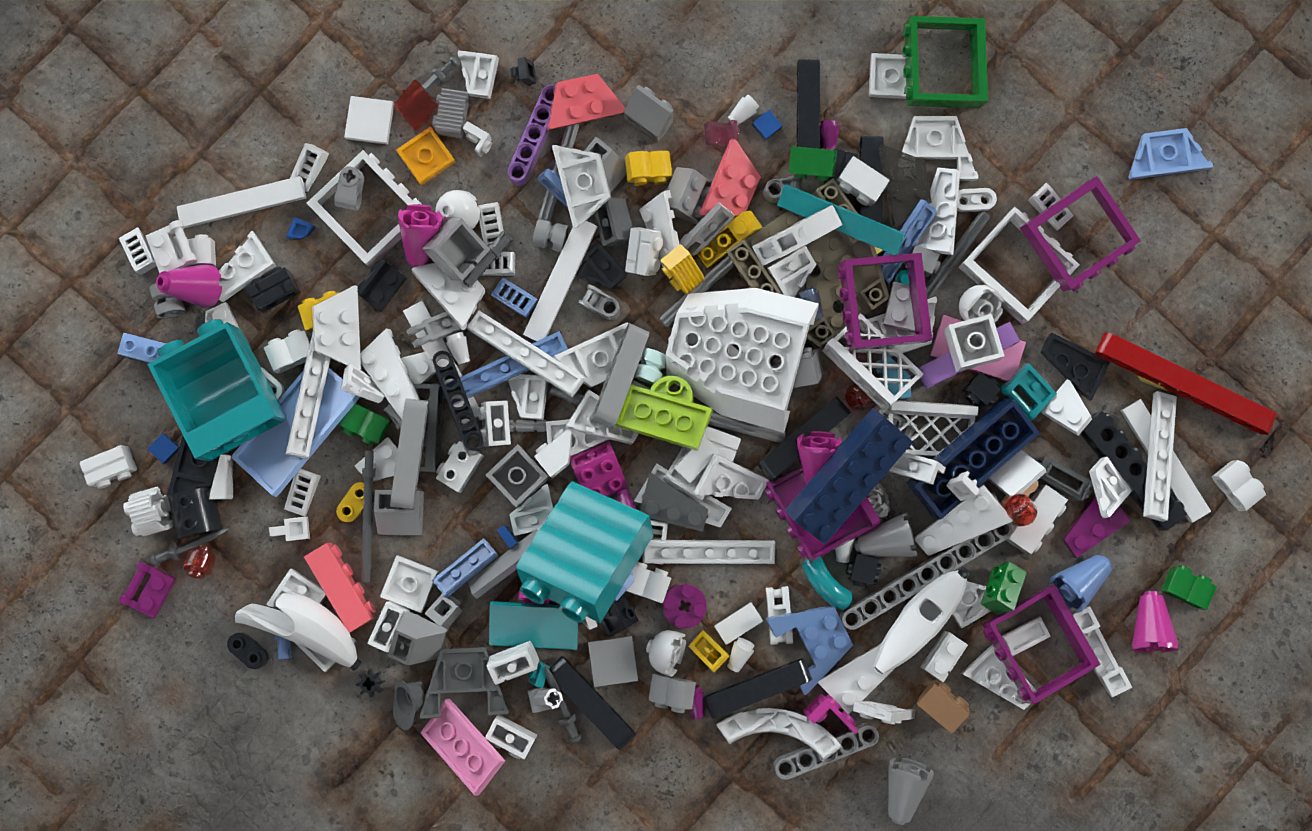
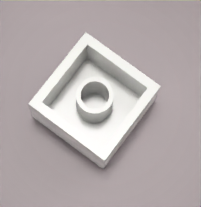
[944,314,1004,372]

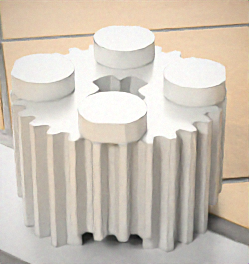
[124,486,173,536]

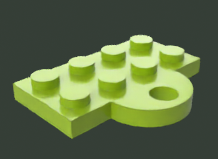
[615,376,713,451]

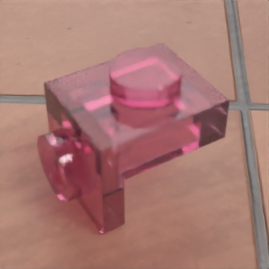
[704,120,739,147]

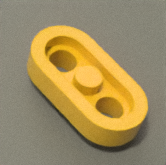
[336,482,364,522]

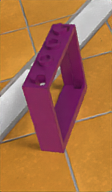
[1020,176,1141,292]
[837,253,932,350]
[982,585,1101,704]

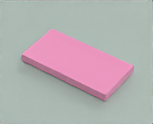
[929,315,1026,382]
[420,699,505,796]

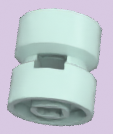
[634,347,666,385]

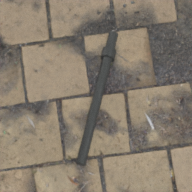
[361,450,376,582]

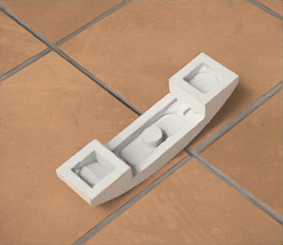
[1072,606,1132,697]

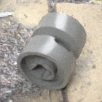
[533,219,569,253]
[149,284,186,318]

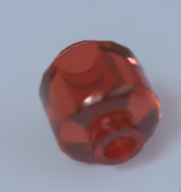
[845,383,875,411]
[1004,493,1038,527]
[183,545,216,579]

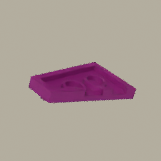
[1062,496,1130,558]

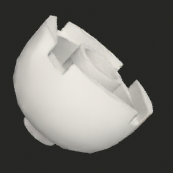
[435,190,480,229]
[959,285,1004,323]
[646,630,686,676]

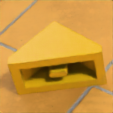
[688,630,729,673]

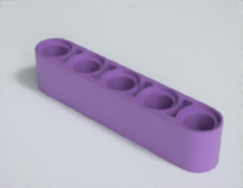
[508,85,555,187]
[918,322,1020,389]

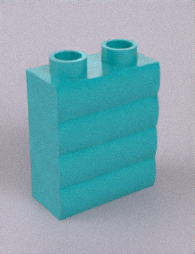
[147,319,287,461]
[516,481,653,623]

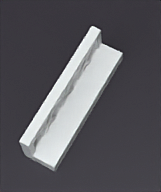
[889,452,946,485]

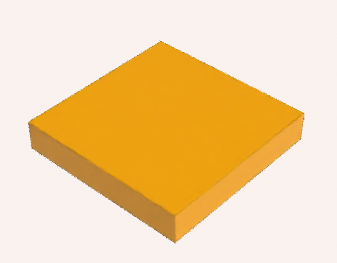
[396,126,456,186]

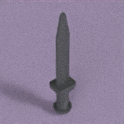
[398,56,459,117]
[150,527,229,566]
[544,666,581,743]

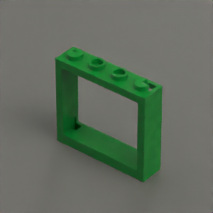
[902,16,988,108]

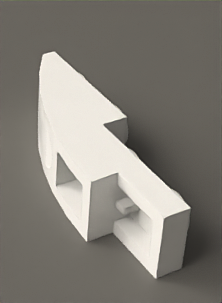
[753,205,842,266]

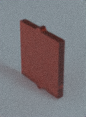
[394,79,438,131]

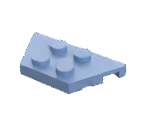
[1129,128,1213,180]

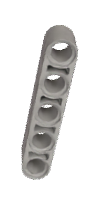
[592,323,649,428]
[390,398,429,509]
[774,723,879,780]

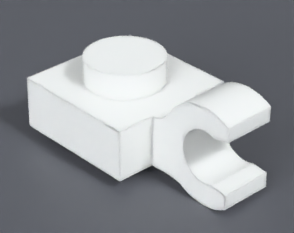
[269,517,310,541]

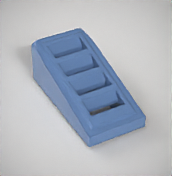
[491,278,538,319]

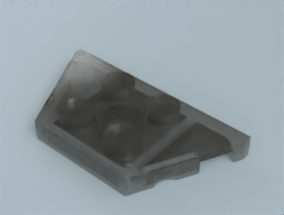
[878,145,932,229]

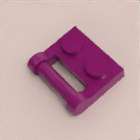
[118,561,177,618]

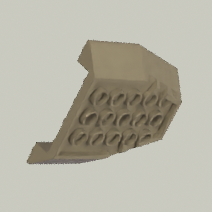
[726,179,890,347]

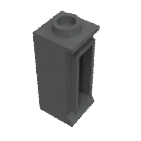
[1038,455,1092,501]

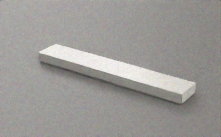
[177,176,306,228]
[523,221,598,341]
[403,301,479,424]
[466,311,585,397]
[285,332,330,459]
[1143,391,1177,522]
[1120,399,1211,523]
[643,540,775,564]

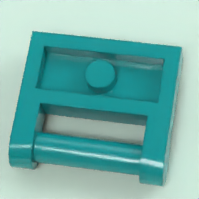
[1000,363,1057,421]

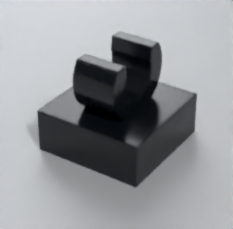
[510,57,536,85]

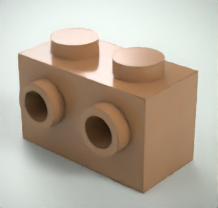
[917,679,970,734]

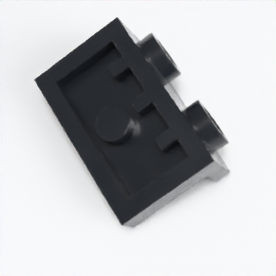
[357,259,407,312]
[601,593,638,638]

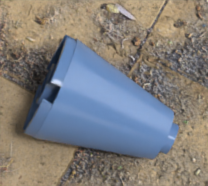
[1049,555,1112,613]

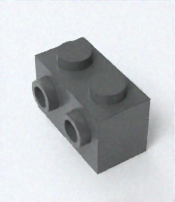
[595,198,633,247]

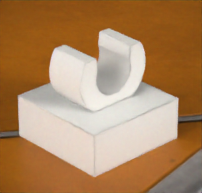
[946,471,979,501]

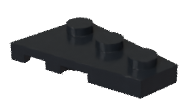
[1040,333,1110,401]

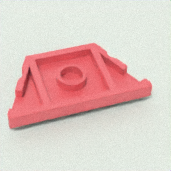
[547,74,625,130]
[698,139,761,216]

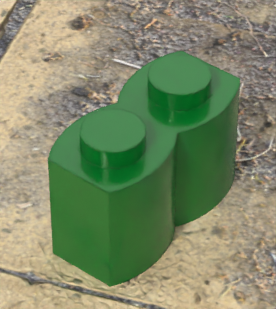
[338,404,392,446]
[1161,565,1217,610]

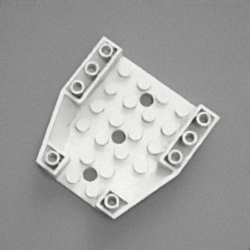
[666,288,819,433]

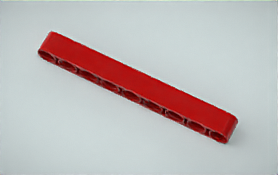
[1095,332,1277,435]

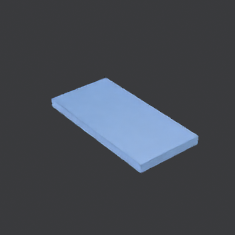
[231,367,360,497]

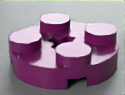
[663,584,706,628]

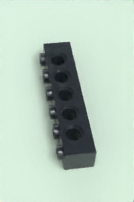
[1080,411,1188,531]

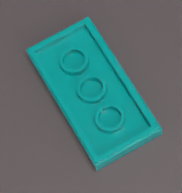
[489,601,578,650]

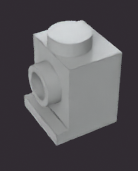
[425,594,463,633]

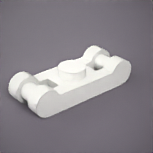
[766,586,793,645]

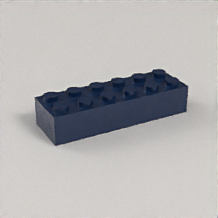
[906,398,1040,519]
[785,408,913,545]

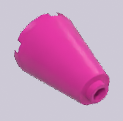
[398,204,442,267]
[156,264,222,307]
[797,431,842,485]
[1132,591,1179,653]

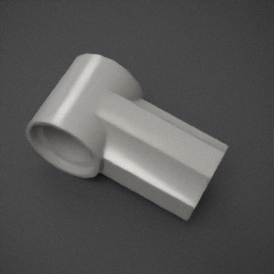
[528,686,563,713]

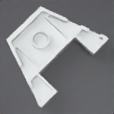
[893,116,978,181]

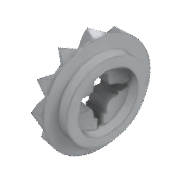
[867,483,890,518]

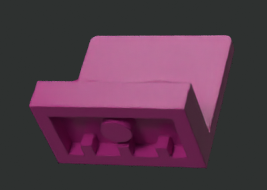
[570,441,628,496]
[803,693,858,734]

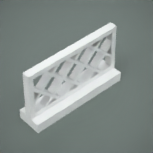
[822,313,923,412]
[887,400,978,456]

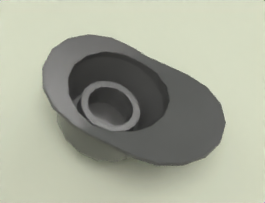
[392,680,425,730]

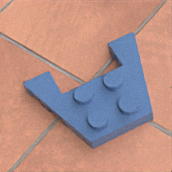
[765,605,853,695]

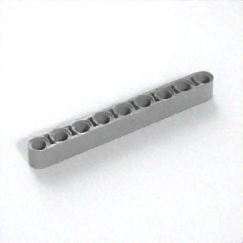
[840,522,1013,630]

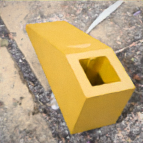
[697,211,763,268]

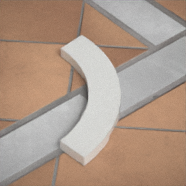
[716,708,842,761]

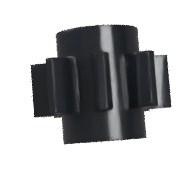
[356,669,386,698]

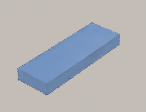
[432,538,498,598]

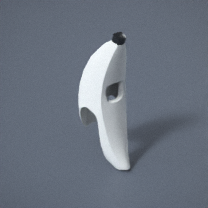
[874,566,971,674]
[235,593,362,671]

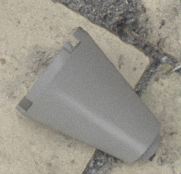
[854,513,917,557]
[888,758,934,825]

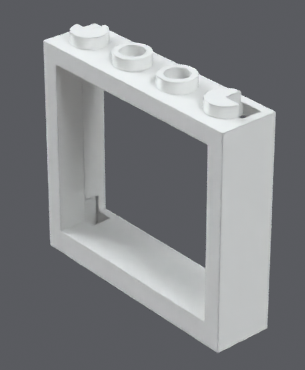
[307,150,422,268]
[959,207,1080,324]

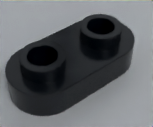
[227,632,268,669]

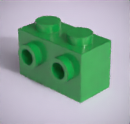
[789,146,837,181]
[980,561,1026,615]

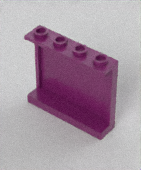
[765,467,880,562]

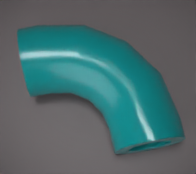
[802,557,852,610]

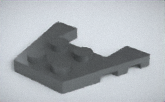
[420,647,508,719]

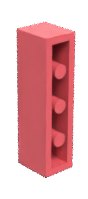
[304,543,376,633]

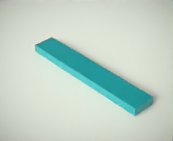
[777,184,906,255]

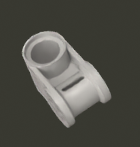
[334,166,364,211]
[763,176,803,203]
[578,285,620,320]

